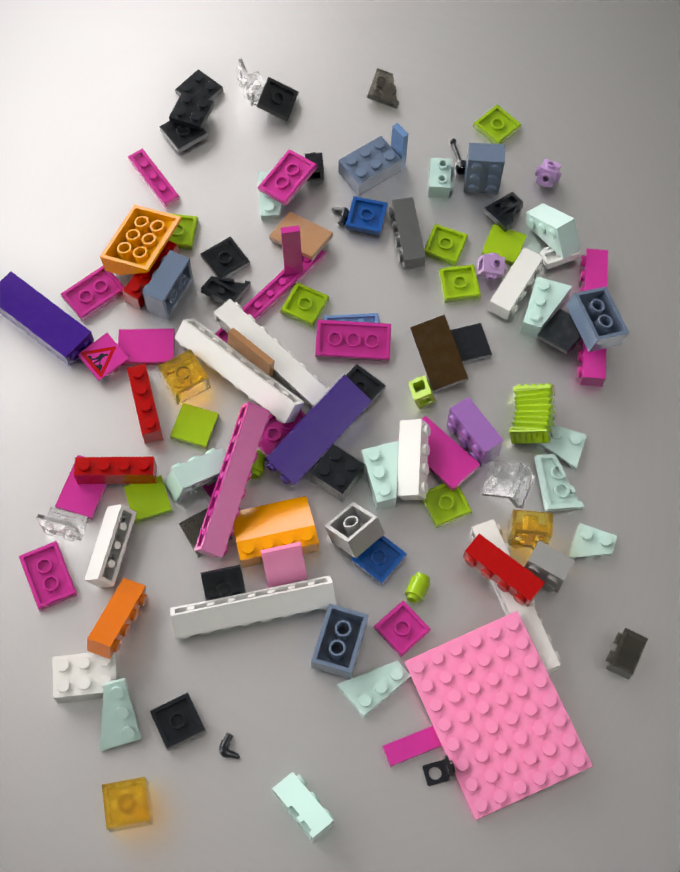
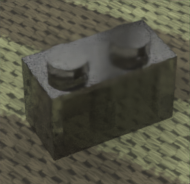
[605,628,648,680]

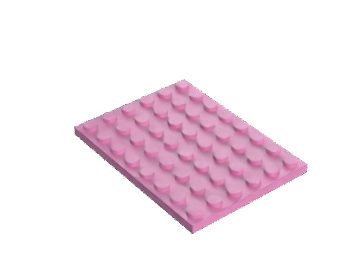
[404,611,593,820]

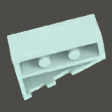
[526,203,581,259]
[520,277,572,338]
[361,441,399,511]
[164,447,226,503]
[272,772,334,843]

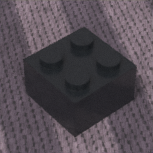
[311,444,365,503]

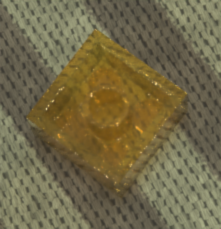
[157,349,211,405]
[507,509,553,550]
[102,777,153,832]

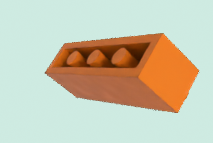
[87,578,148,659]

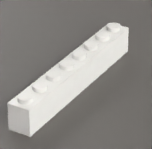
[214,299,330,410]
[174,318,305,423]
[470,519,561,673]
[170,575,337,639]

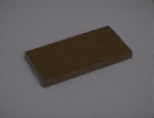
[410,314,469,393]

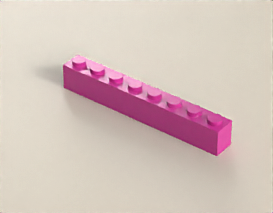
[577,248,608,387]
[194,402,270,559]

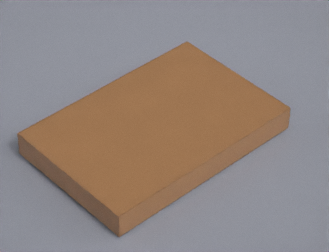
[269,212,333,261]
[227,328,275,377]

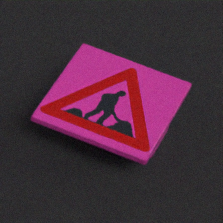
[77,333,129,381]

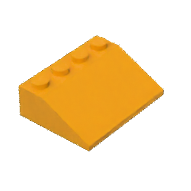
[100,204,182,275]
[233,496,319,568]

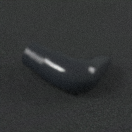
[331,207,349,226]
[219,733,240,759]

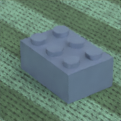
[338,136,402,196]
[464,143,505,194]
[142,250,193,320]
[566,286,630,352]
[311,603,369,679]

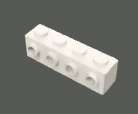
[488,247,544,320]
[397,419,431,501]
[84,504,137,588]

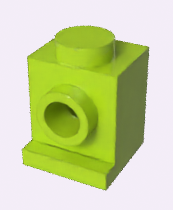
[408,375,437,409]

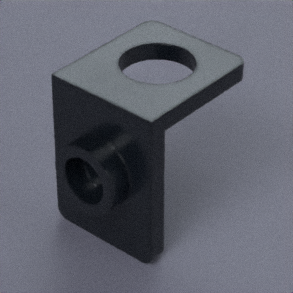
[422,755,455,786]

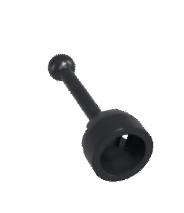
[450,138,466,175]

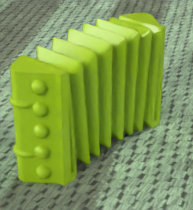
[509,383,556,445]

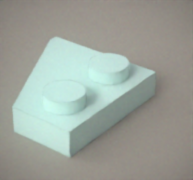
[568,523,617,559]

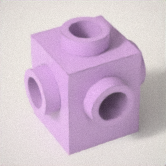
[535,159,562,188]
[477,253,506,280]

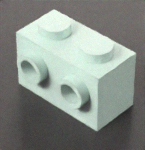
[428,158,454,198]

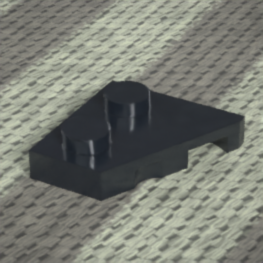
[484,192,523,232]
[201,276,251,304]

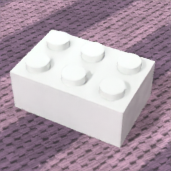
[52,652,120,704]

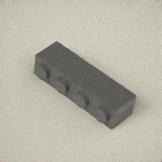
[389,197,426,269]

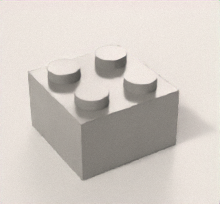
[324,502,385,558]
[525,541,575,593]

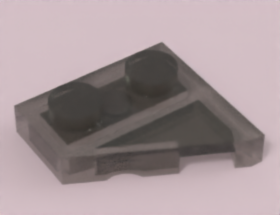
[367,68,399,109]

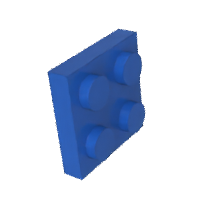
[346,196,388,236]
[351,535,407,585]

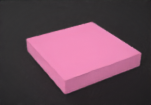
[261,542,307,588]

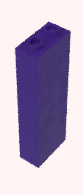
[0,271,94,366]
[263,374,372,486]

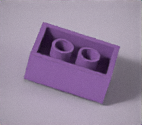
[447,396,504,467]

